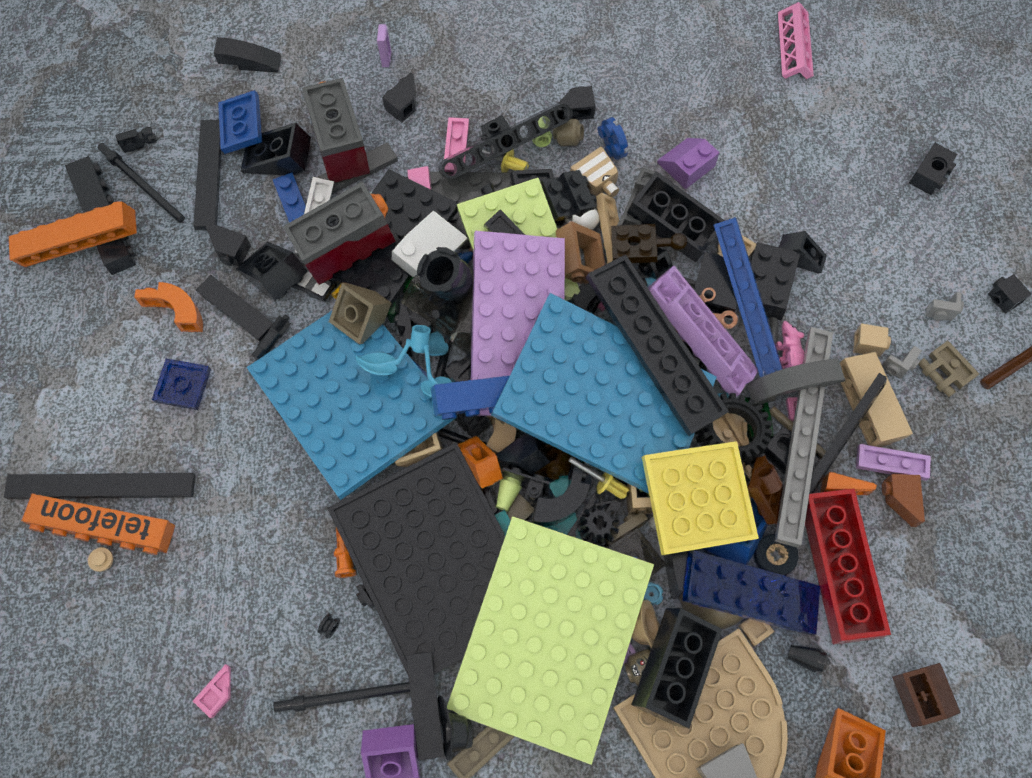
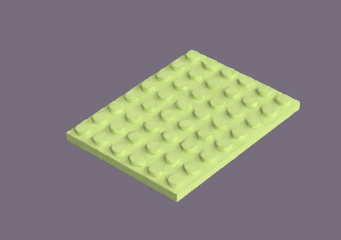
[447,516,654,765]

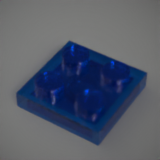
[152,358,211,410]

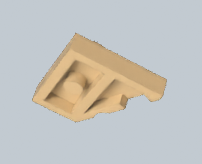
[713,413,749,447]

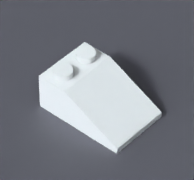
[391,211,468,282]

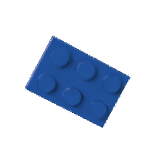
[218,90,262,154]

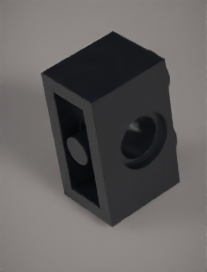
[909,142,958,195]

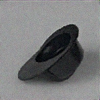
[437,695,473,760]

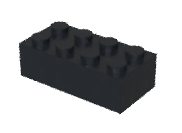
[627,171,725,263]
[631,608,723,729]

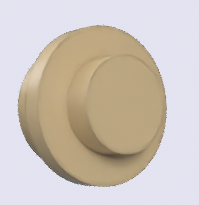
[88,547,113,572]

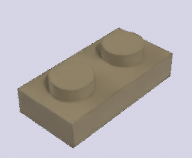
[604,511,648,548]

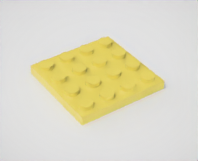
[642,441,759,555]

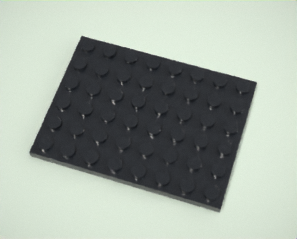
[327,443,505,675]

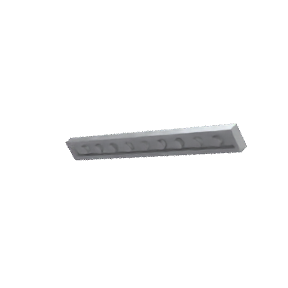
[774,327,833,548]

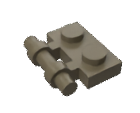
[918,340,979,398]

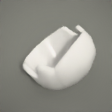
[565,209,599,230]

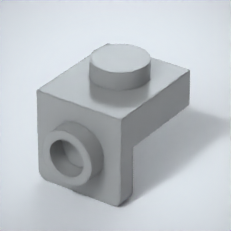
[925,292,964,321]
[882,346,922,379]

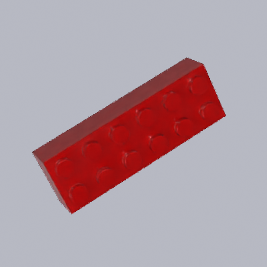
[805,488,891,645]

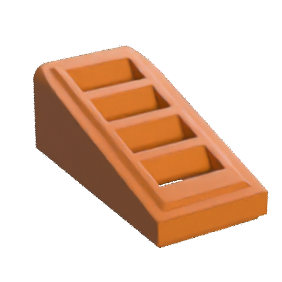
[820,472,877,495]

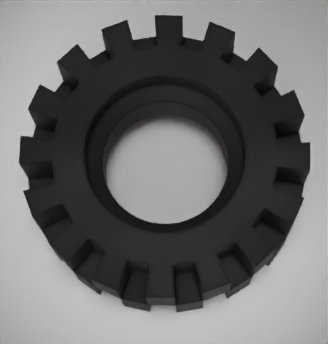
[454,413,489,438]

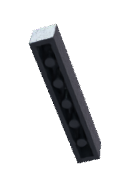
[65,156,136,275]

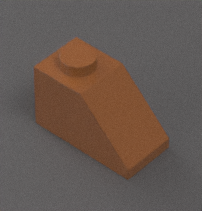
[882,474,925,527]

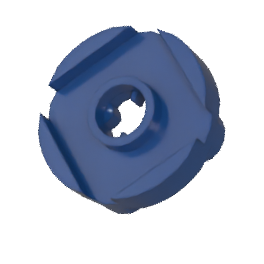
[597,117,628,160]

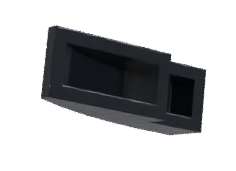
[214,37,281,73]

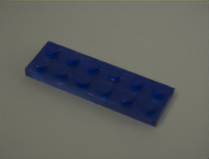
[682,550,820,635]

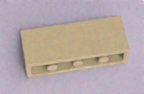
[840,352,913,447]

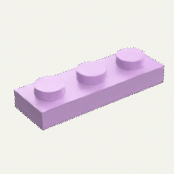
[856,444,931,481]

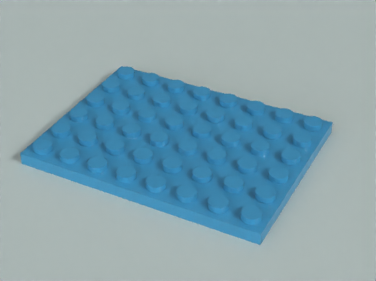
[491,293,717,494]
[247,311,457,500]

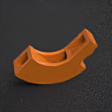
[134,282,203,332]

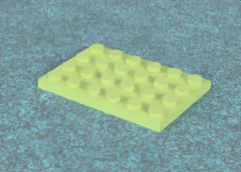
[457,178,580,301]

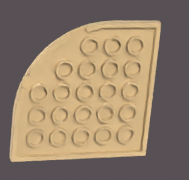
[613,629,788,778]

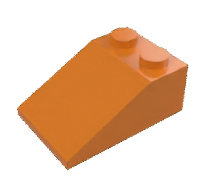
[815,708,886,778]

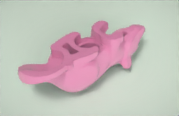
[776,321,805,369]

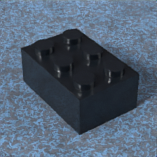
[738,242,800,321]

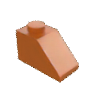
[458,436,503,488]

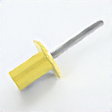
[482,149,529,173]
[569,457,630,499]

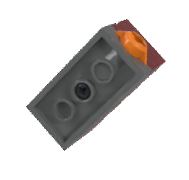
[302,78,370,183]
[283,182,396,285]

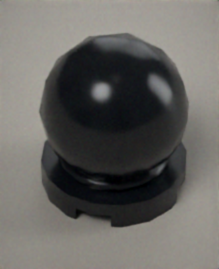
[417,247,473,301]

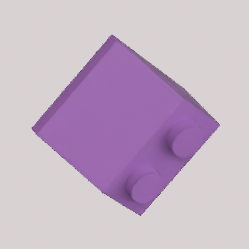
[657,138,720,189]
[361,724,420,778]

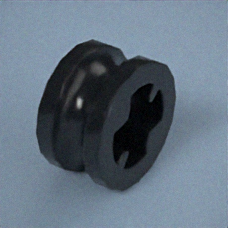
[317,613,340,639]

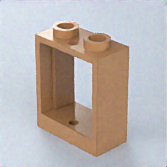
[556,221,605,284]

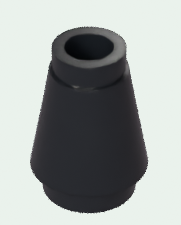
[787,645,827,673]

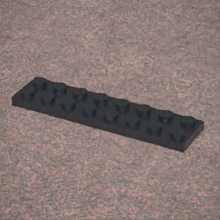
[586,255,729,436]

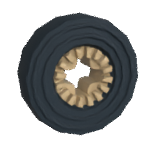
[754,534,799,577]

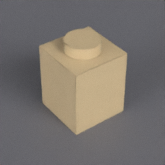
[853,323,891,357]

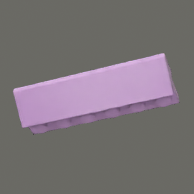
[647,266,758,397]

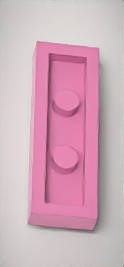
[444,117,469,172]

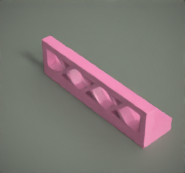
[778,2,814,79]

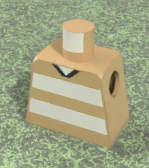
[570,147,619,198]

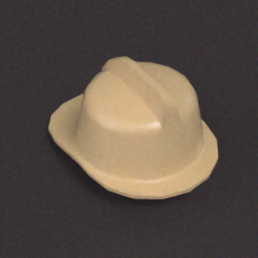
[632,600,660,648]

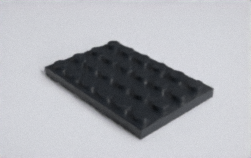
[331,169,459,309]

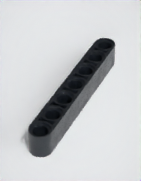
[438,104,572,179]

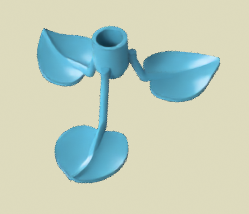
[355,325,452,397]

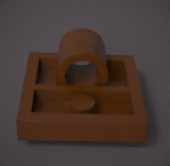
[747,456,783,525]

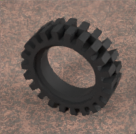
[695,393,772,466]

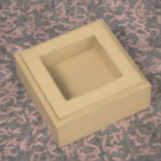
[738,611,774,647]

